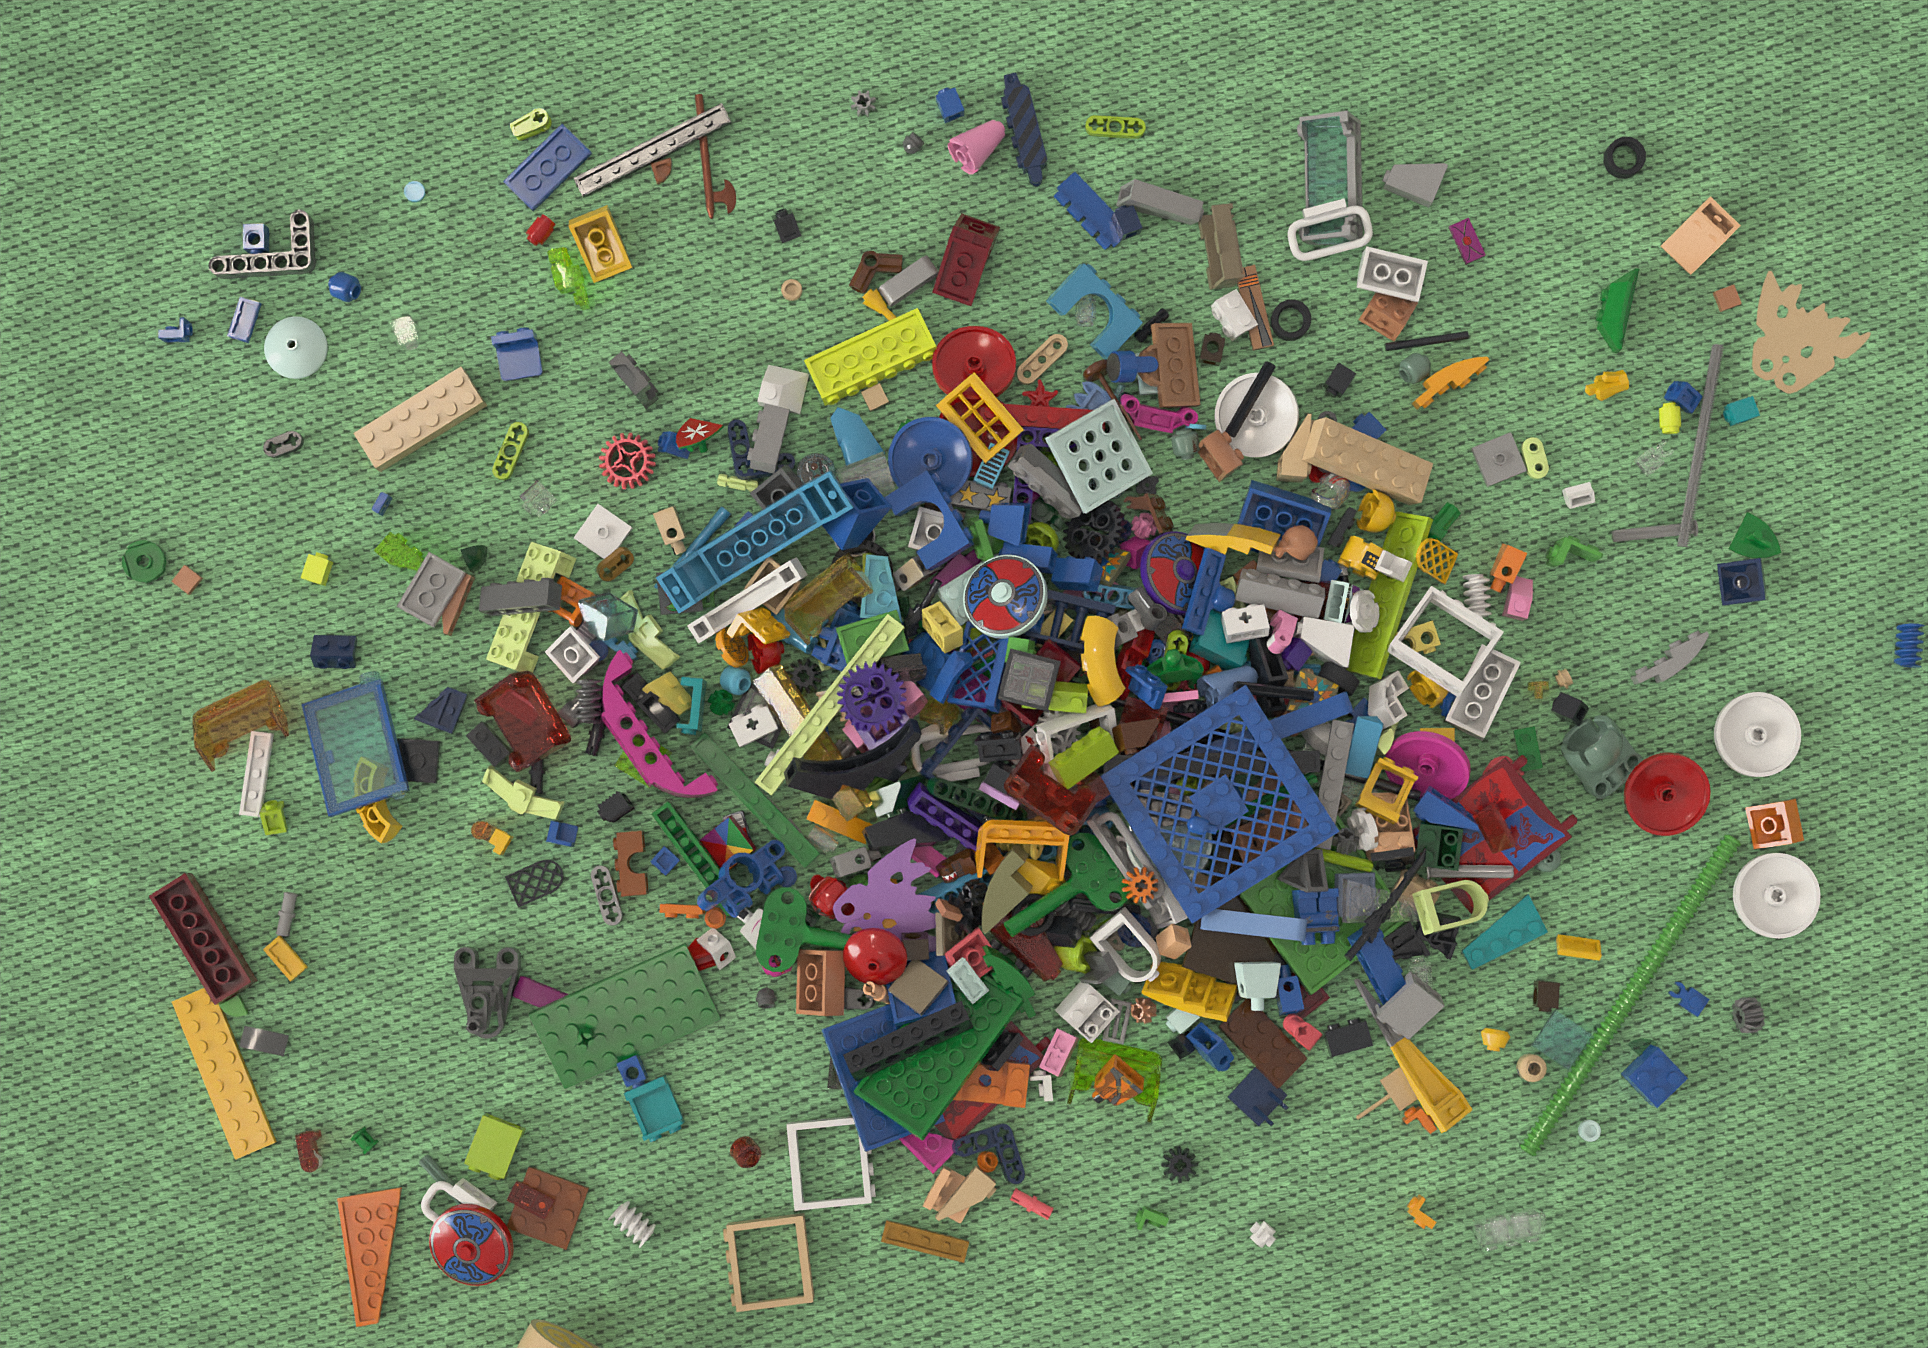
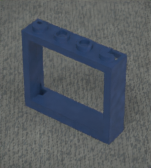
[919,706,1033,822]

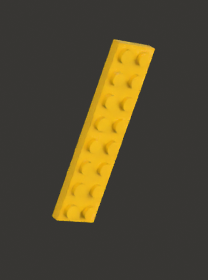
[172,988,277,1160]

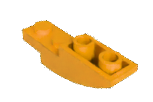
[1412,357,1490,410]

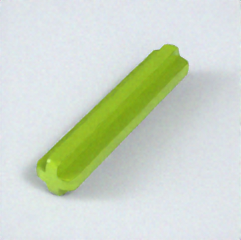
[1313,847,1373,872]

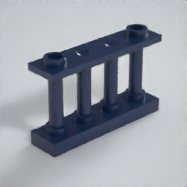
[1021,589,1116,654]

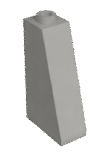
[1116,179,1204,225]

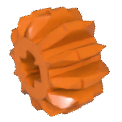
[1122,867,1158,903]

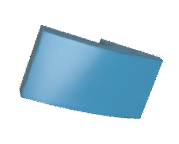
[597,630,639,661]

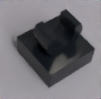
[1167,1031,1195,1059]

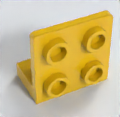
[726,607,791,644]

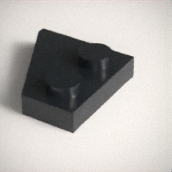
[1383,920,1431,961]

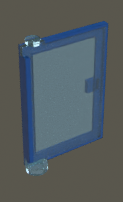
[302,671,410,817]

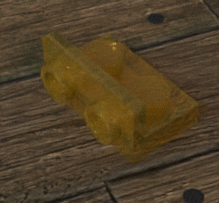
[919,697,959,735]

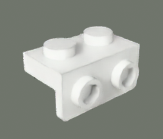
[1211,289,1258,341]

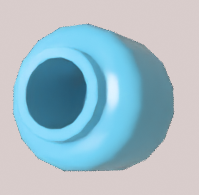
[720,666,751,695]

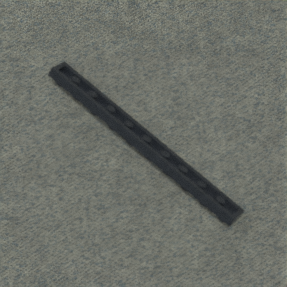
[1104,750,1320,776]

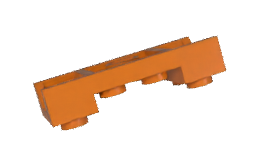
[953,1061,1030,1108]

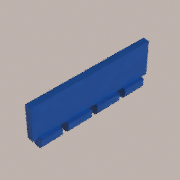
[1054,172,1121,250]

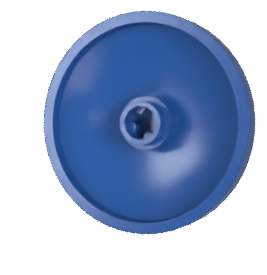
[888,417,973,496]

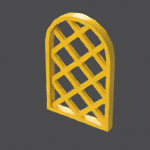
[1416,538,1458,585]

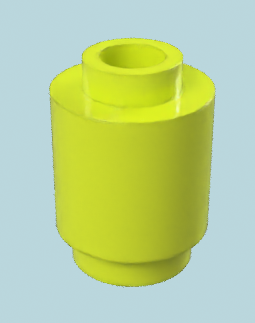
[1659,403,1681,434]

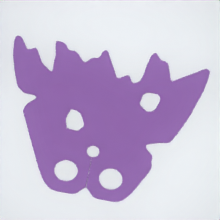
[833,839,936,952]

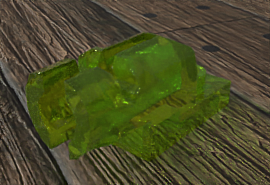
[547,247,591,311]

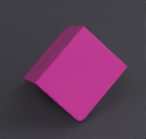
[1120,536,1150,569]

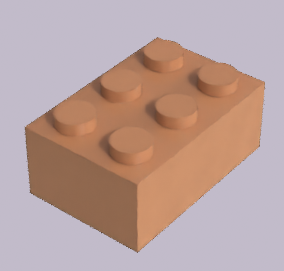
[796,949,845,1016]

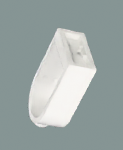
[1090,907,1161,982]

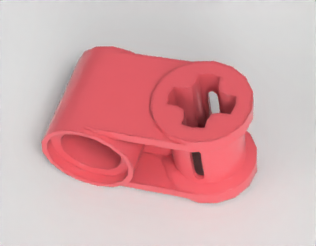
[1283,1013,1323,1051]

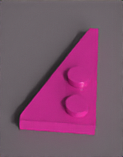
[899,1132,962,1174]

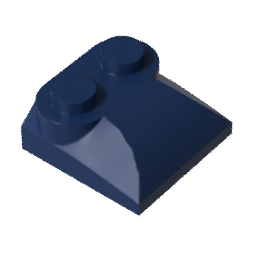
[1717,558,1767,606]

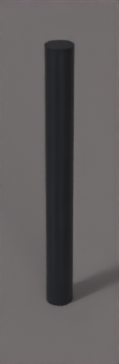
[1384,331,1469,351]

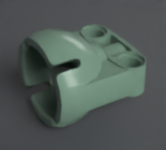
[1561,715,1643,799]

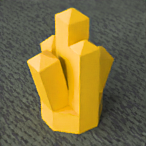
[1585,370,1629,401]

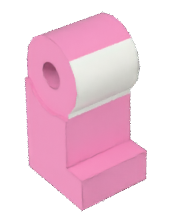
[1267,609,1298,654]

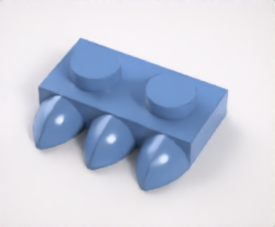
[1066,382,1111,410]

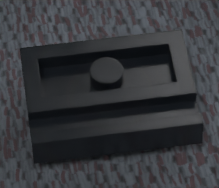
[1325,507,1357,551]

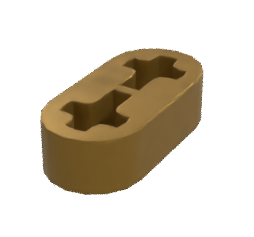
[596,547,634,581]

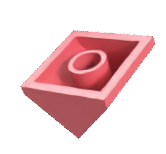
[945,927,993,978]

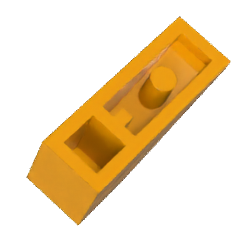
[807,800,873,844]

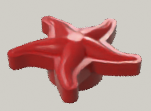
[1022,379,1058,407]

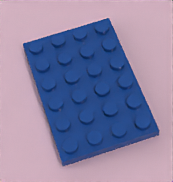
[821,1004,945,1152]

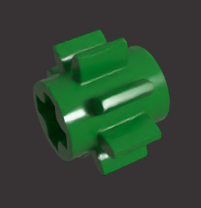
[707,690,735,716]

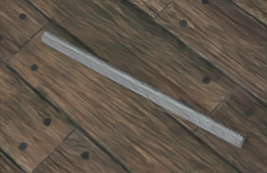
[1677,344,1724,547]

